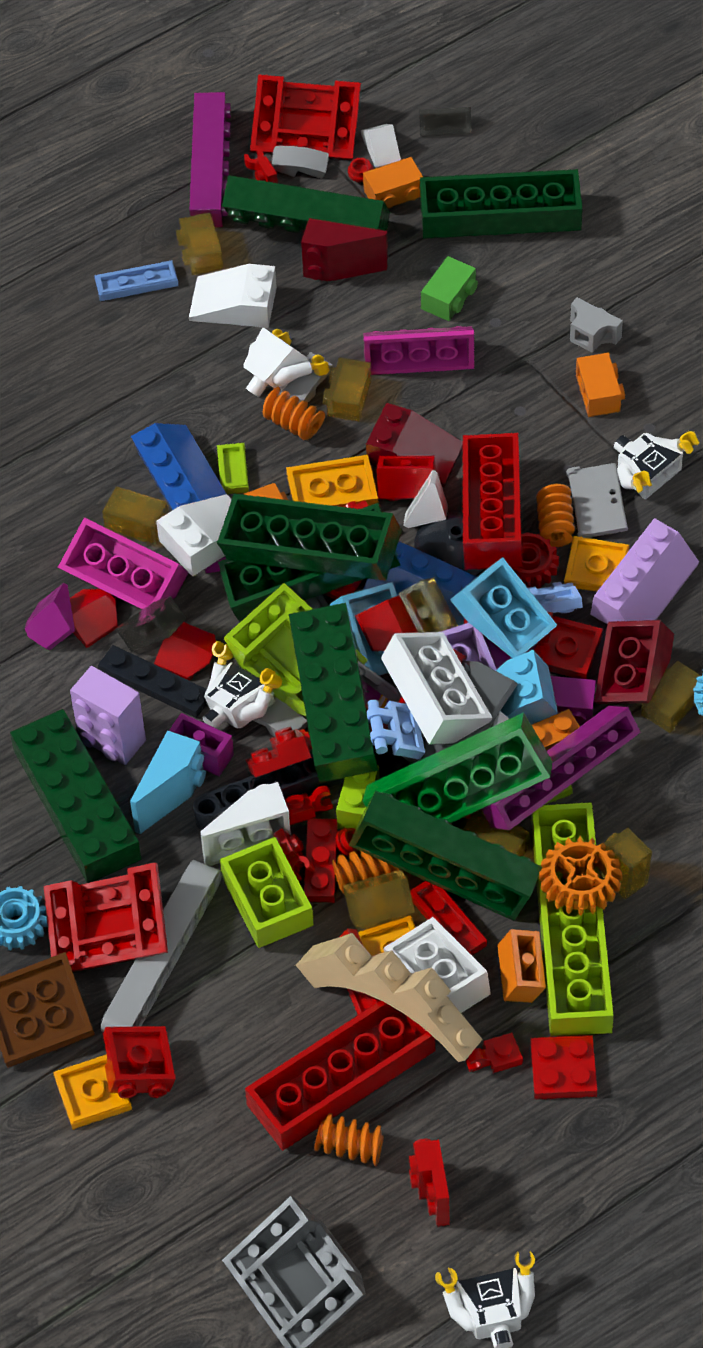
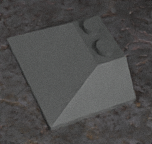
[222,1196,366,1348]

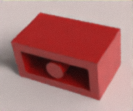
[377,456,435,501]

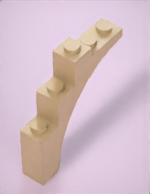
[296,933,483,1062]

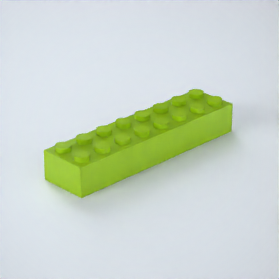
[531,803,613,1037]

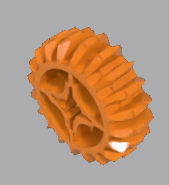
[539,835,622,916]

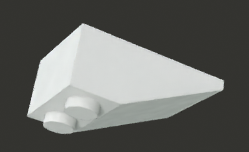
[189,264,277,328]
[156,494,232,576]
[200,782,291,866]
[384,917,491,1013]

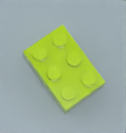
[220,837,314,948]

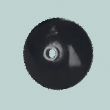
[414,510,486,577]

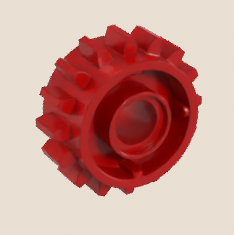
[512,532,559,589]

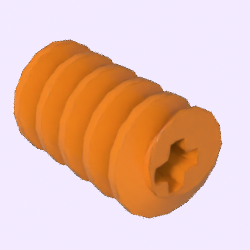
[262,387,325,440]
[536,484,575,547]
[332,851,399,893]
[314,1113,384,1166]

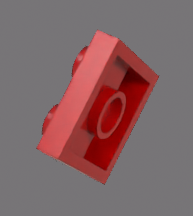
[245,727,312,778]
[103,1026,176,1099]
[409,1138,450,1227]

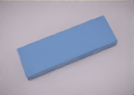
[94,260,178,301]

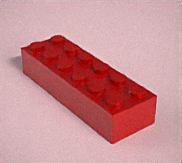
[463,433,522,570]
[245,1001,436,1151]

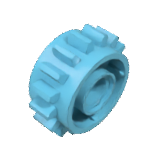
[0,886,48,950]

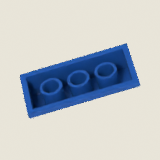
[131,423,226,511]
[363,541,477,632]

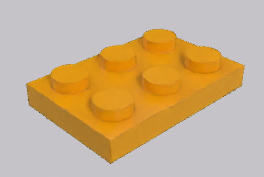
[286,455,378,507]

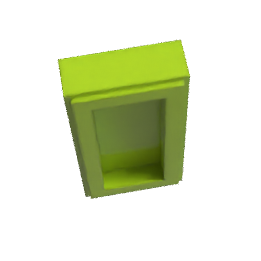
[217,443,249,494]

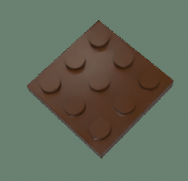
[0,952,95,1068]

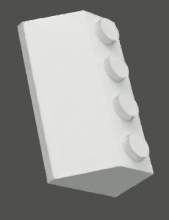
[381,632,492,745]

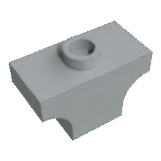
[570,297,623,353]

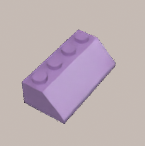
[590,518,699,624]

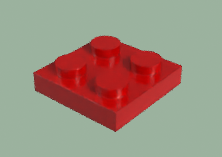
[534,616,603,679]
[530,1035,597,1099]

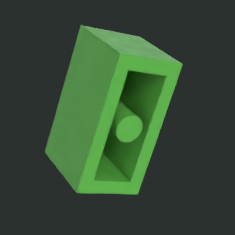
[421,256,478,321]

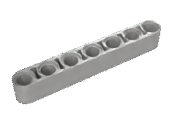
[101,860,222,1032]

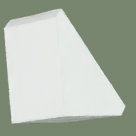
[361,124,401,168]
[403,470,448,528]

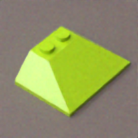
[224,583,368,716]

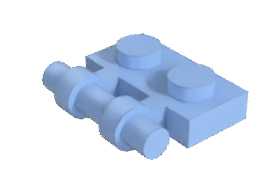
[528,582,583,613]
[366,700,425,760]

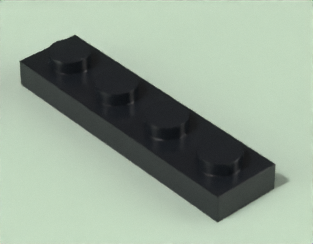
[98,645,207,718]

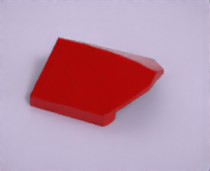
[70,589,118,648]
[355,593,422,652]
[154,621,216,680]

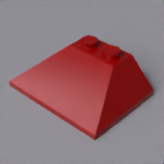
[250,74,361,160]
[44,862,168,972]

